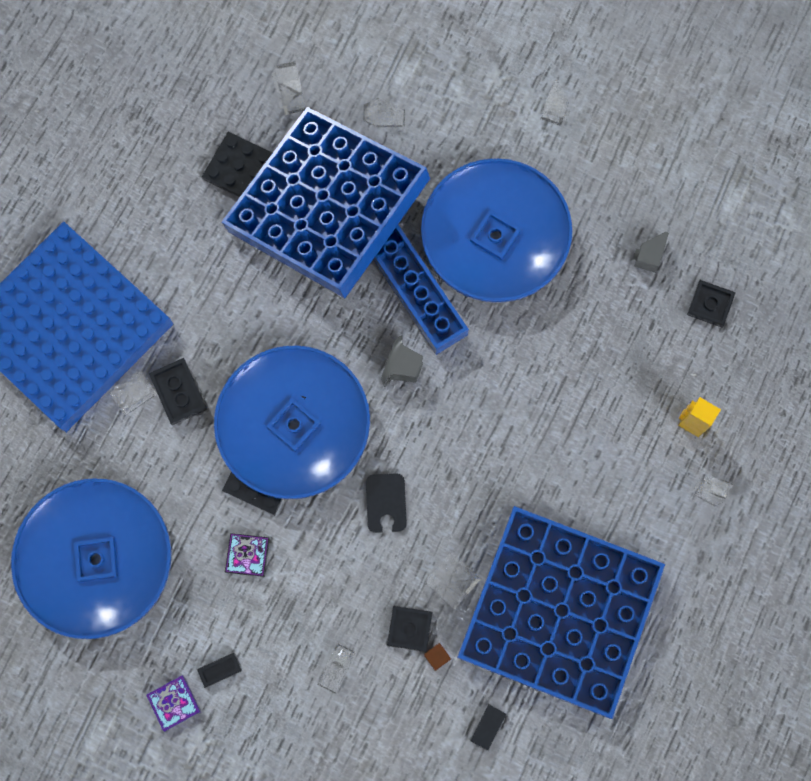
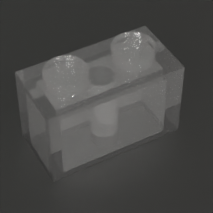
[109,371,157,415]

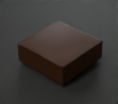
[424,643,451,671]

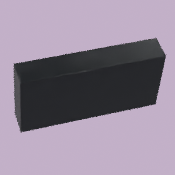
[197,652,242,688]
[470,704,507,751]

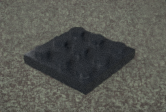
[202,131,273,197]

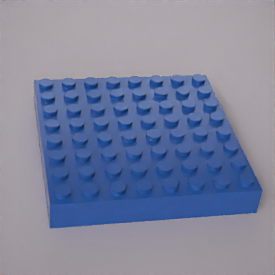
[222,107,430,298]
[0,221,174,433]
[457,506,665,719]

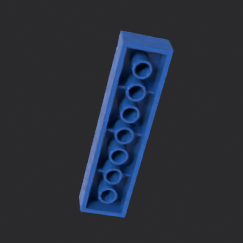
[373,225,469,355]

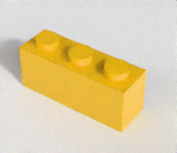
[678,397,721,437]

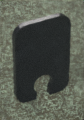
[366,473,407,533]

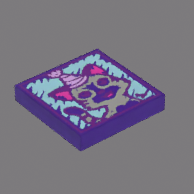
[146,675,201,732]

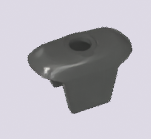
[381,335,423,387]

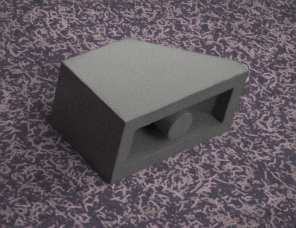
[633,232,669,273]

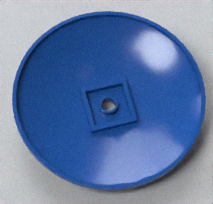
[421,159,572,302]
[214,346,370,499]
[11,478,172,639]

